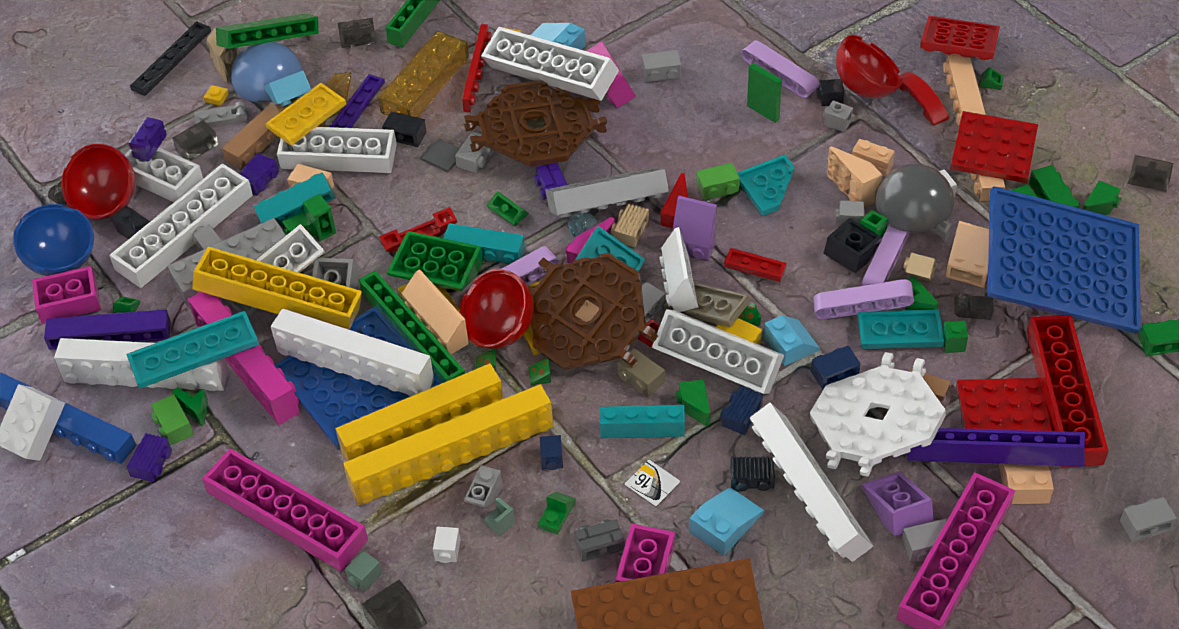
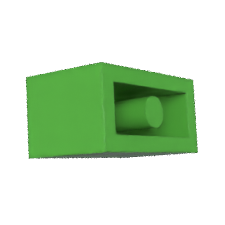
[696,163,740,200]
[150,394,194,446]

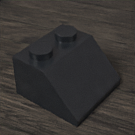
[823,218,882,273]

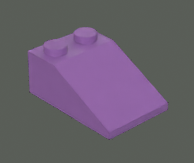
[672,196,717,261]
[861,471,934,536]

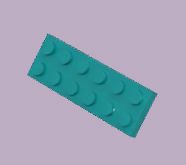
[126,311,259,389]

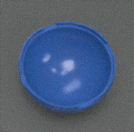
[13,204,94,276]

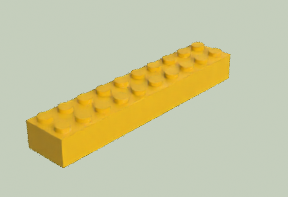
[343,384,553,506]

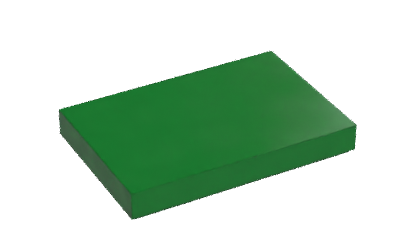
[747,63,782,123]

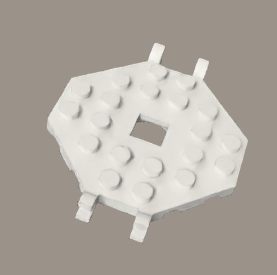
[810,352,946,477]

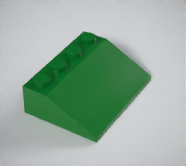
[387,231,483,291]

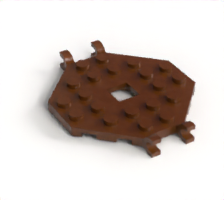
[464,80,607,167]
[527,253,658,370]

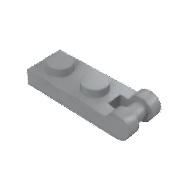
[194,102,247,130]

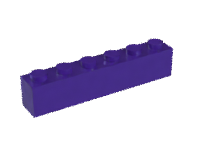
[44,309,171,350]

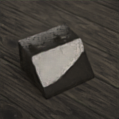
[361,580,427,629]

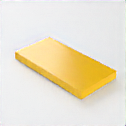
[265,83,346,146]

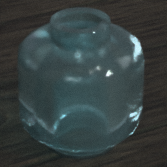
[568,212,597,237]

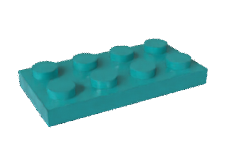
[857,310,944,349]

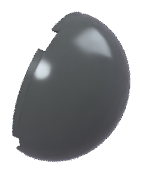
[875,164,954,232]

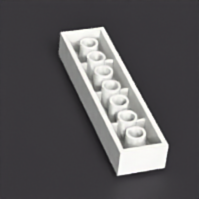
[481,27,619,101]
[109,163,253,288]
[271,309,434,397]
[54,338,229,391]
[750,403,874,562]

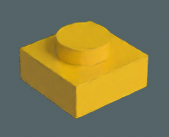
[203,85,229,106]

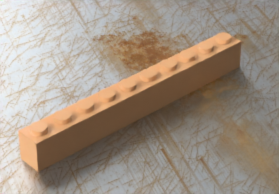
[943,54,1005,201]

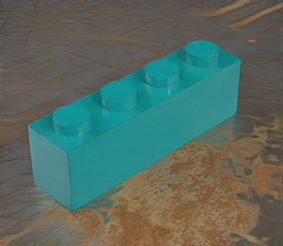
[254,172,336,226]
[444,223,525,264]
[600,405,685,439]

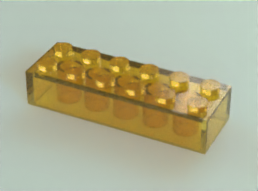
[378,30,469,117]

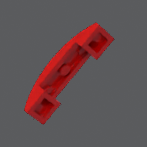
[899,72,949,126]
[379,207,457,252]

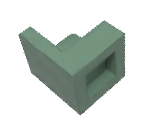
[484,497,515,537]

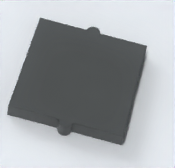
[421,139,459,172]

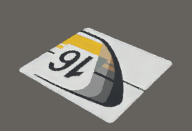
[625,460,680,506]

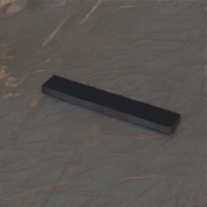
[130,21,211,96]

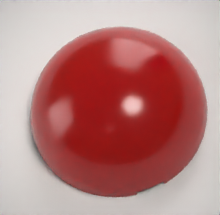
[836,35,903,99]
[61,144,136,220]
[459,269,534,349]

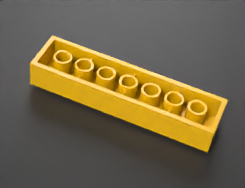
[192,246,362,330]
[335,363,503,461]

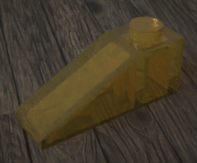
[325,72,351,113]

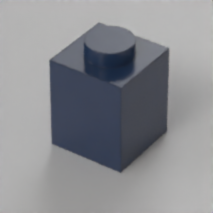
[540,435,563,470]

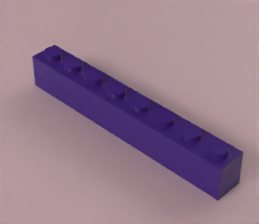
[906,428,1086,467]

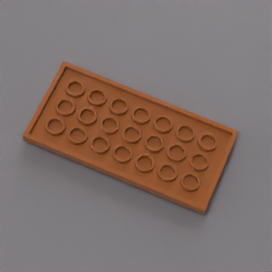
[570,558,764,629]

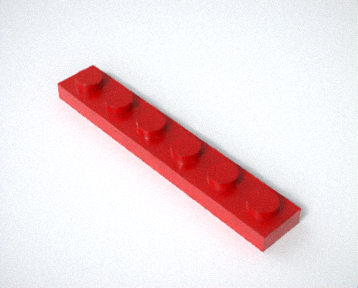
[462,24,492,113]

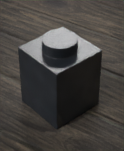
[816,79,845,106]

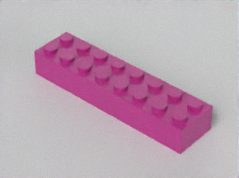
[188,292,300,426]
[202,448,368,572]
[897,472,1015,629]

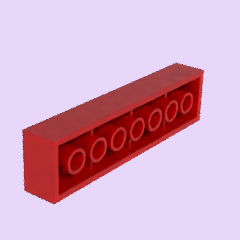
[1027,315,1109,468]

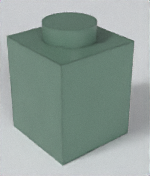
[345,551,382,592]

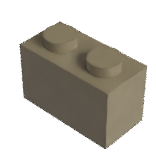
[618,348,665,397]

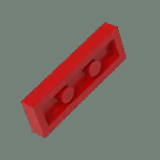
[724,248,787,282]

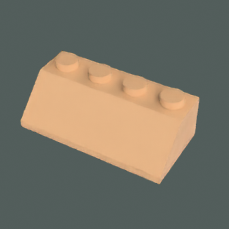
[402,269,469,354]

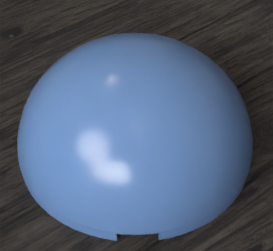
[231,42,302,103]

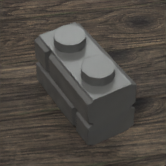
[574,519,625,562]

